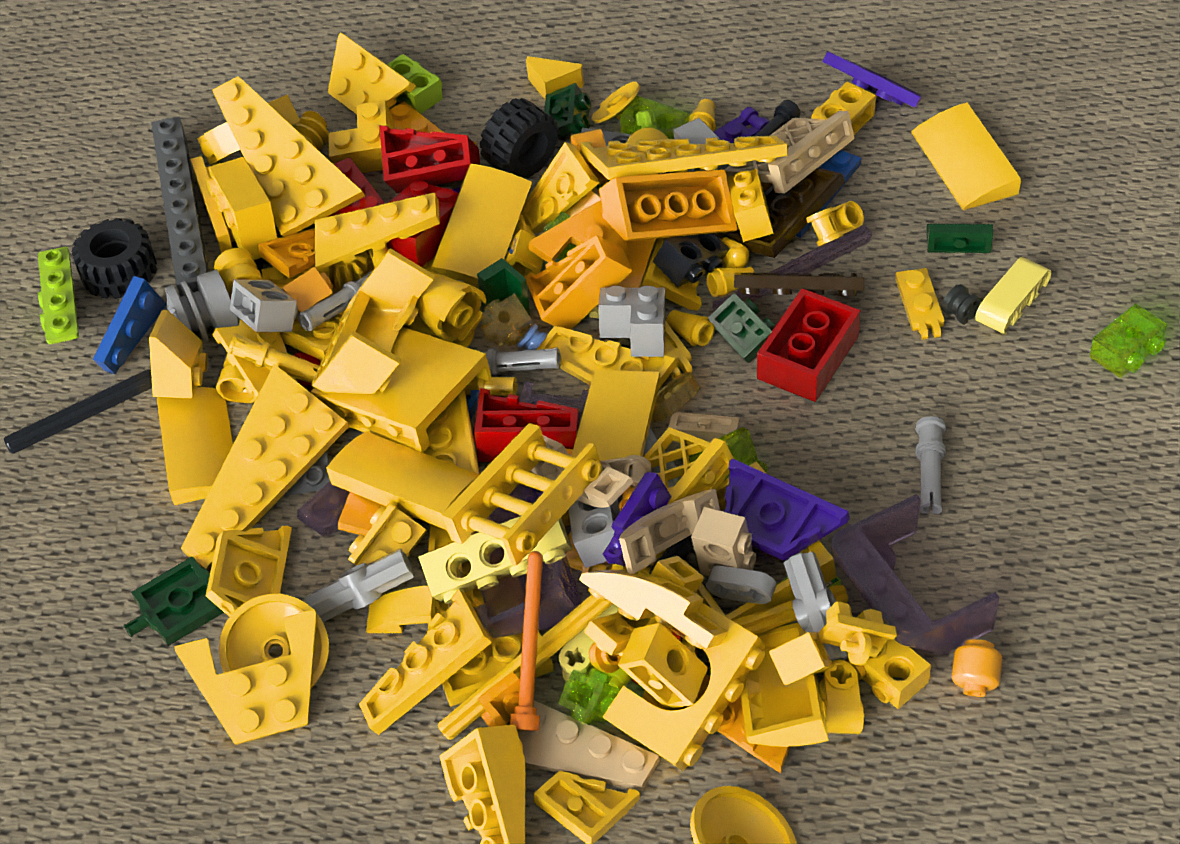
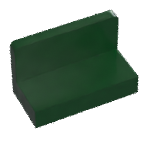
[926,224,993,253]
[477,258,531,323]

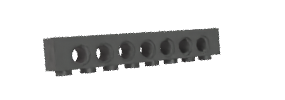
[151,116,209,297]

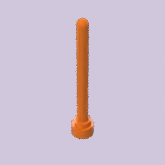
[510,551,543,731]

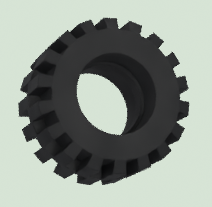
[479,98,559,178]
[72,218,157,299]

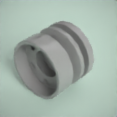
[165,269,239,344]

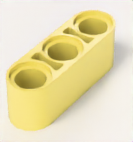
[976,257,1051,335]

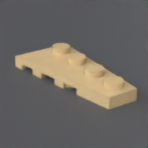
[517,701,660,791]

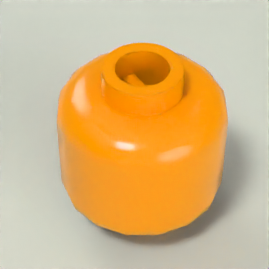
[951,639,1003,697]

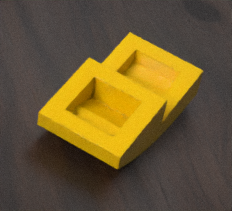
[366,585,436,633]

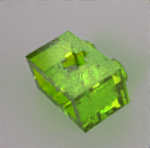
[1089,303,1167,378]

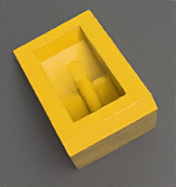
[526,56,584,99]

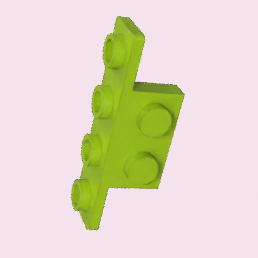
[38,246,79,344]

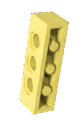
[419,515,573,604]

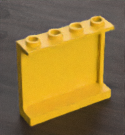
[311,327,492,453]

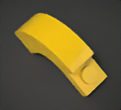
[197,94,300,165]
[584,556,705,657]

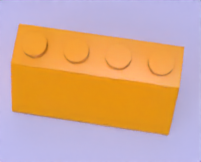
[599,169,737,241]

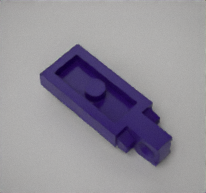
[603,472,672,566]

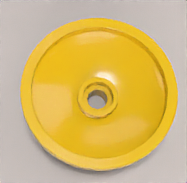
[219,594,329,688]
[690,786,797,844]

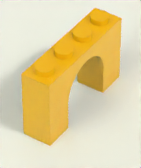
[603,602,766,771]

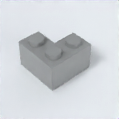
[599,286,666,357]

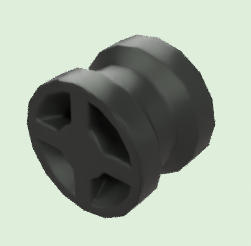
[942,284,983,325]

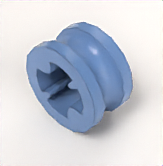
[517,323,547,350]

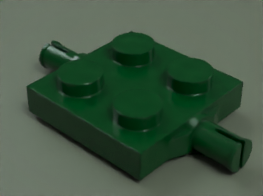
[123,556,224,646]

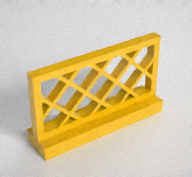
[644,427,734,566]

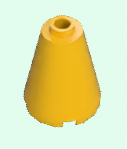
[415,269,486,342]

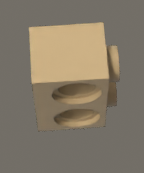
[691,507,756,576]

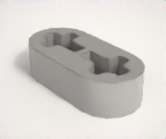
[706,566,776,604]

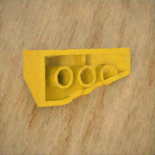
[440,724,525,844]

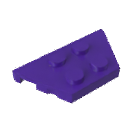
[822,51,922,108]
[723,458,850,561]

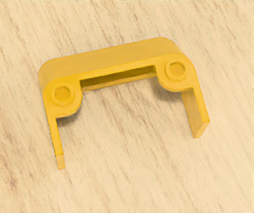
[312,248,435,394]

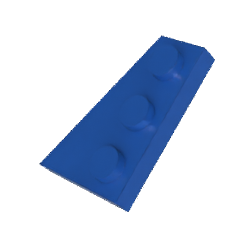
[93,276,167,374]

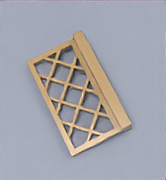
[725,111,855,193]

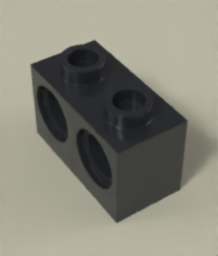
[652,233,730,287]

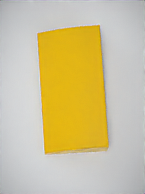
[911,102,1021,210]
[431,164,532,288]
[156,387,233,505]
[326,432,479,530]
[741,622,829,747]

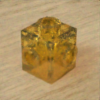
[480,294,532,347]

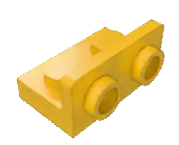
[348,503,427,566]

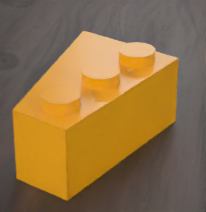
[525,235,633,330]

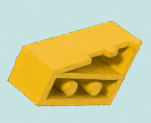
[206,157,277,260]

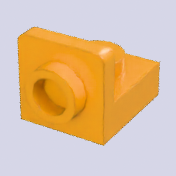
[477,671,535,727]

